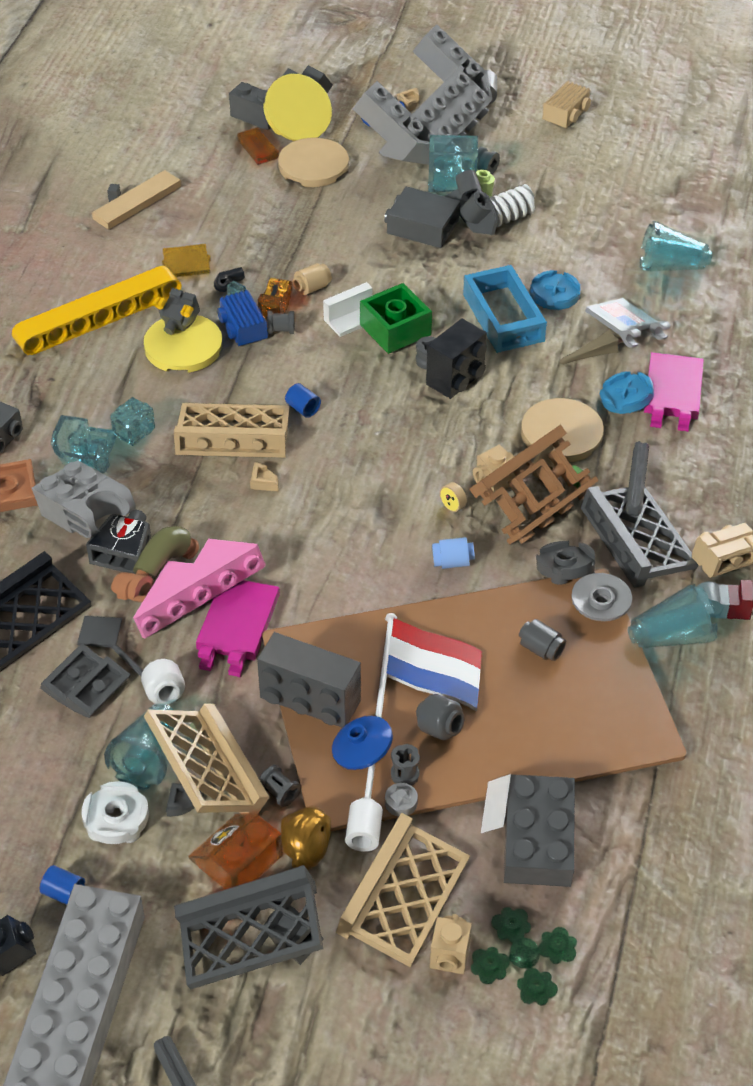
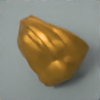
[281,806,331,870]

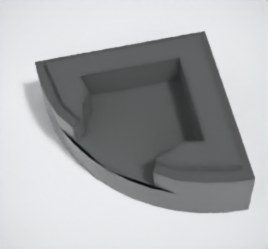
[166,783,204,817]

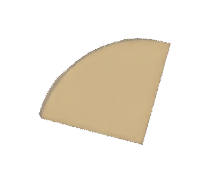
[397,88,419,112]
[250,462,279,491]

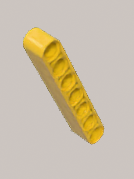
[11,266,182,355]

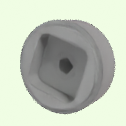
[385,783,418,817]

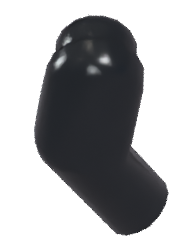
[214,267,245,292]

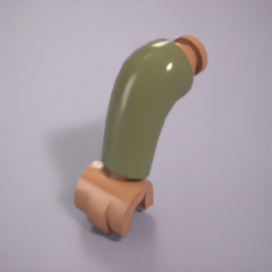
[111,526,199,603]

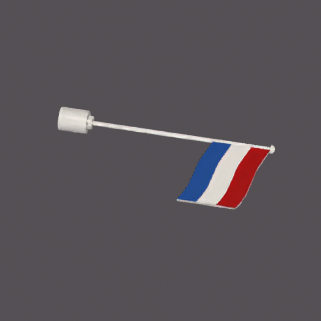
[345,613,482,852]

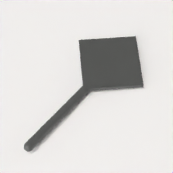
[77,616,143,676]

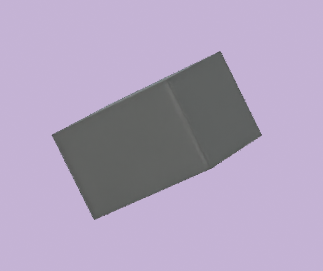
[107,184,121,202]

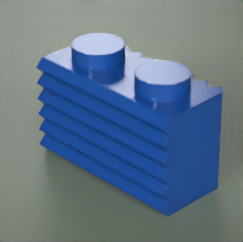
[217,290,268,346]

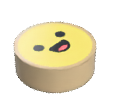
[440,482,467,512]

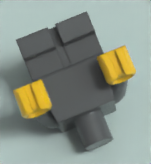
[154,288,200,335]

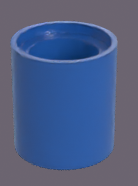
[285,383,321,418]
[40,865,85,905]

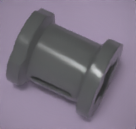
[267,311,295,334]
[391,744,420,785]
[259,765,301,807]

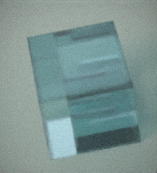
[227,281,246,296]

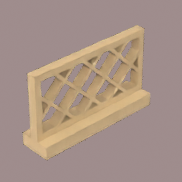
[174,403,290,458]
[144,703,270,820]
[336,813,470,967]

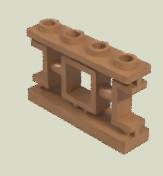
[469,424,599,545]

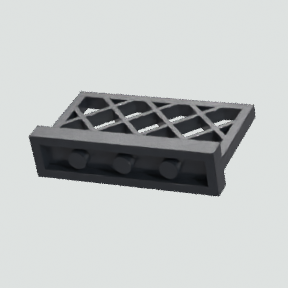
[0,551,91,671]

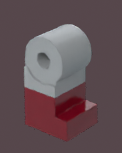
[695,580,753,620]

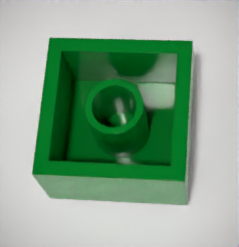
[360,283,432,354]

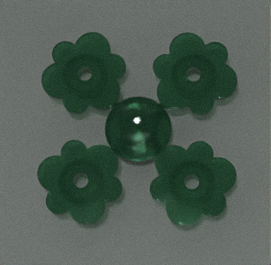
[471,907,577,1006]

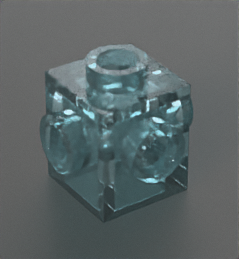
[110,397,155,446]

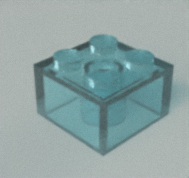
[428,135,478,192]

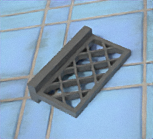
[581,486,698,588]
[174,865,323,990]

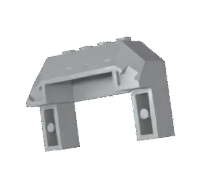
[353,24,493,165]

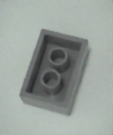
[257,632,361,728]
[504,774,575,887]

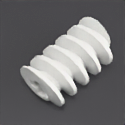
[490,184,535,227]

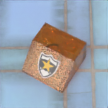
[189,814,283,890]

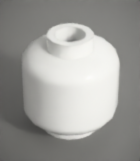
[141,659,185,705]

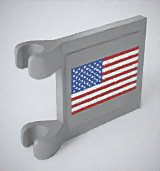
[585,298,670,348]

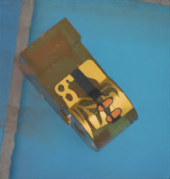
[258,278,292,321]

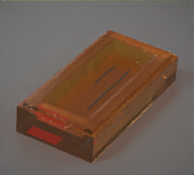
[237,127,279,165]

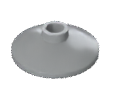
[571,573,632,621]

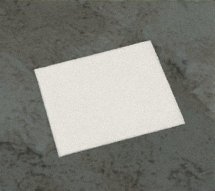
[481,774,511,833]

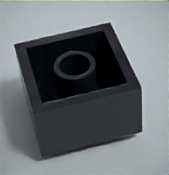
[426,318,487,399]

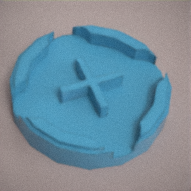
[530,270,580,310]
[600,371,654,414]

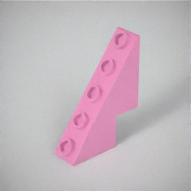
[133,539,265,639]

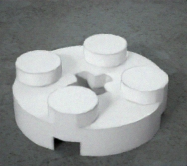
[82,781,149,844]

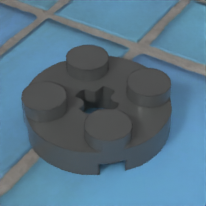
[536,541,595,585]

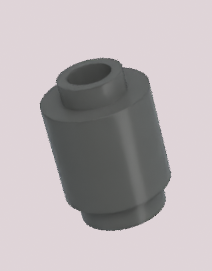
[519,619,567,661]

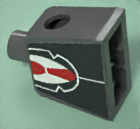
[86,509,151,574]

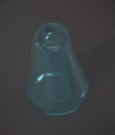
[640,221,712,272]
[628,584,718,648]
[104,703,174,790]

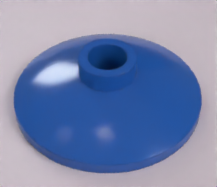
[332,716,393,770]

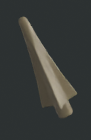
[560,329,623,364]

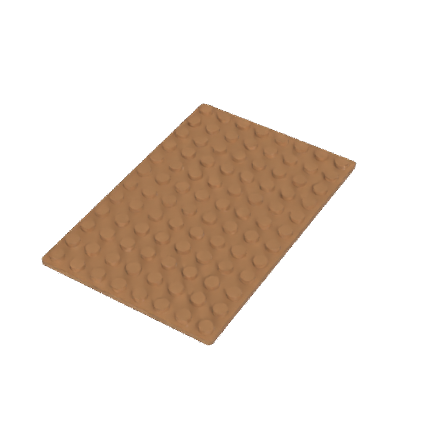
[262,568,686,831]

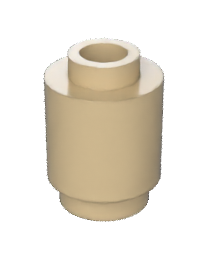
[293,263,332,295]

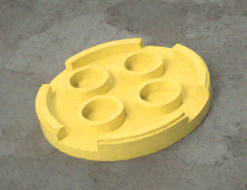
[263,74,332,141]
[144,315,222,373]

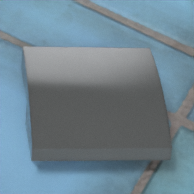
[40,643,131,718]

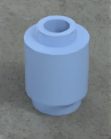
[432,537,475,569]

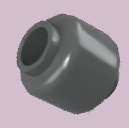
[416,694,465,740]

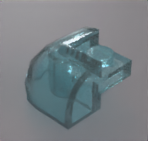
[51,415,117,473]

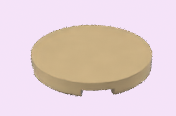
[278,138,349,187]
[521,398,604,462]

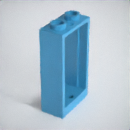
[463,265,547,353]

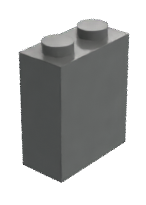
[384,186,460,248]

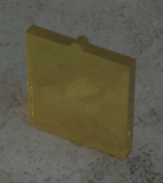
[162,244,211,277]

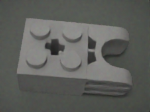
[32,460,136,538]

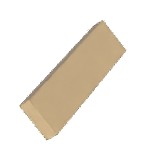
[92,170,181,230]

